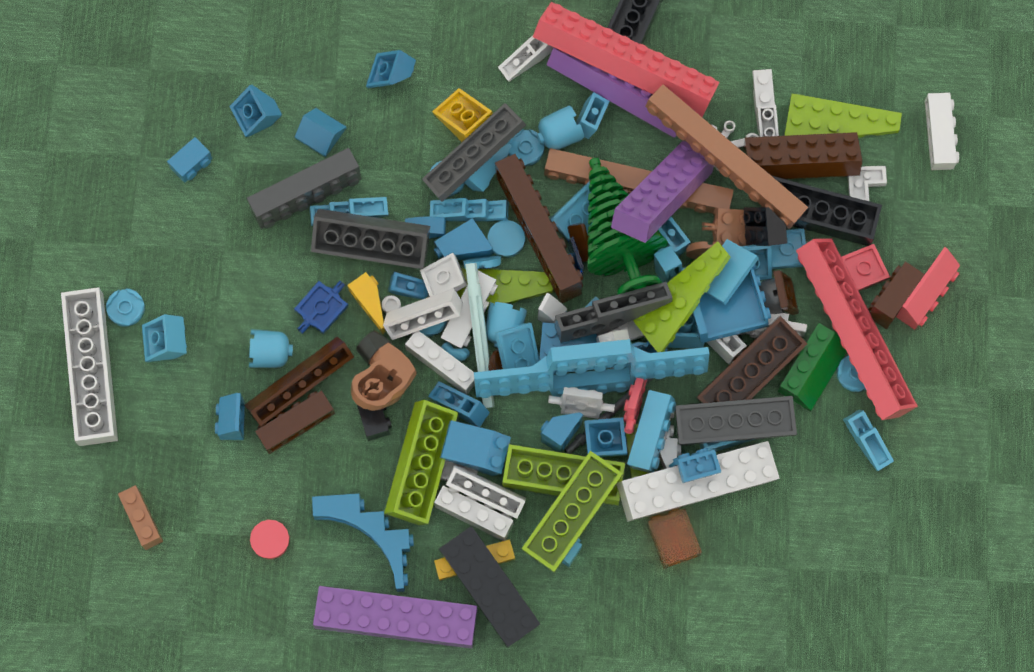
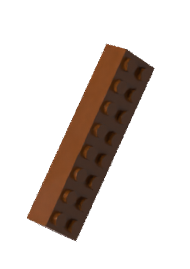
[495,154,583,303]

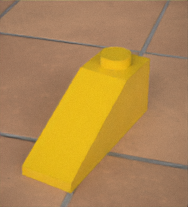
[347,272,386,334]

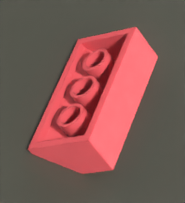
[896,247,960,330]

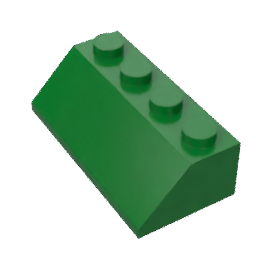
[778,323,847,411]

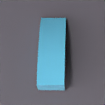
[843,410,894,471]

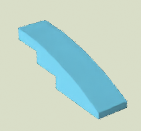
[309,197,388,226]
[430,198,509,221]

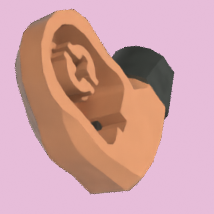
[351,330,417,411]

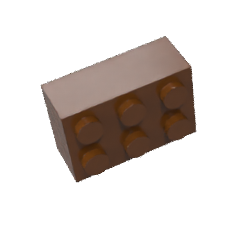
[868,261,925,330]

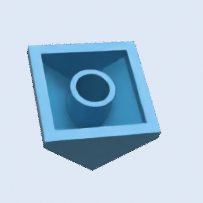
[295,108,347,157]

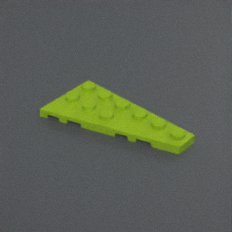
[784,93,902,138]
[633,242,731,353]
[456,268,553,310]

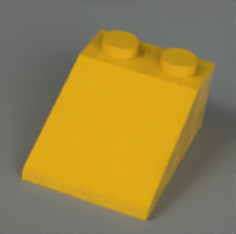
[432,88,493,142]

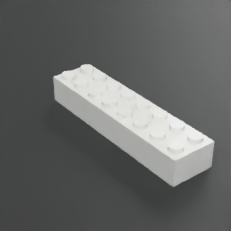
[61,287,118,446]
[617,441,780,522]

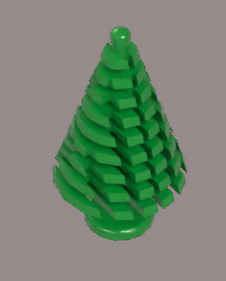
[588,158,668,295]

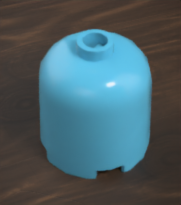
[537,105,584,150]
[485,302,527,348]
[249,329,293,368]

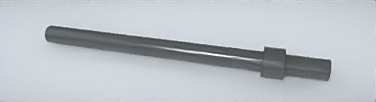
[565,378,653,454]

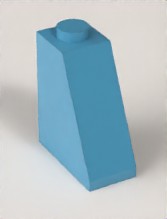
[433,218,493,261]

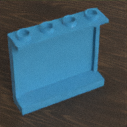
[681,265,771,343]

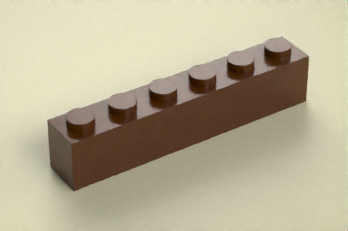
[244,337,354,426]

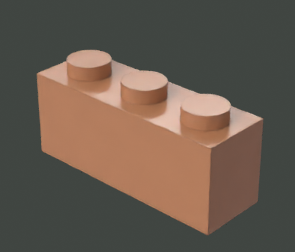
[118,485,164,550]

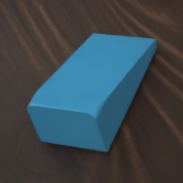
[388,272,428,300]

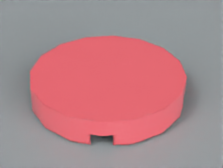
[250,520,290,559]

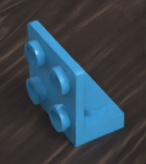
[669,448,721,483]

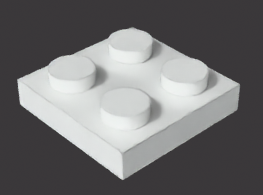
[420,253,467,297]

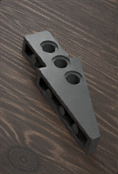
[555,282,673,343]

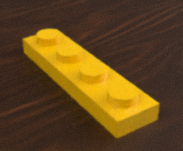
[434,539,515,581]

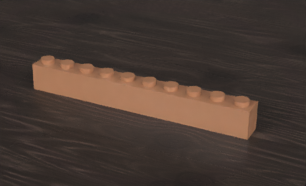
[645,84,808,229]
[544,148,734,216]

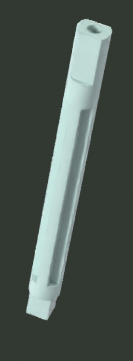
[465,263,494,408]

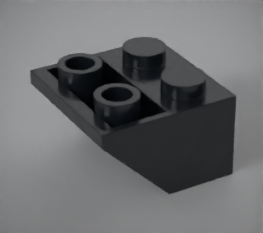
[743,207,787,246]

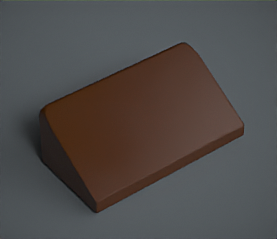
[567,223,588,262]

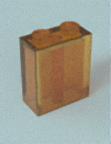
[647,508,702,569]

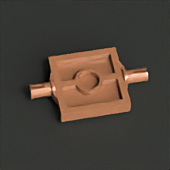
[702,208,749,246]

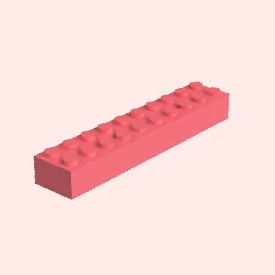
[533,2,720,117]
[796,239,918,420]

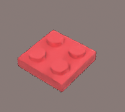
[841,244,890,291]

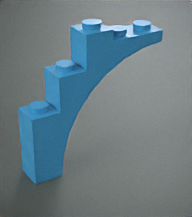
[312,494,414,592]

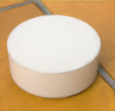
[382,295,401,314]

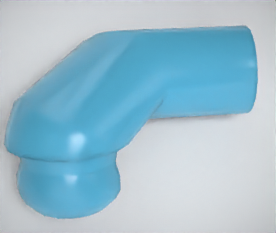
[441,342,470,361]

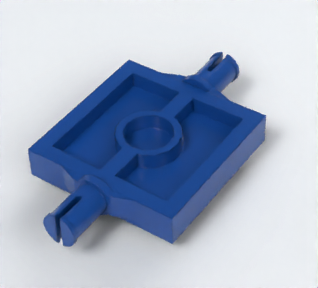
[294,280,348,334]

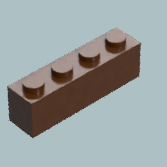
[255,390,335,454]

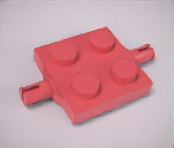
[624,377,647,434]

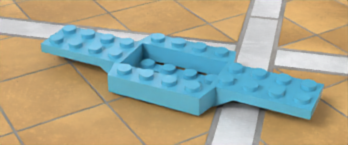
[474,339,709,398]

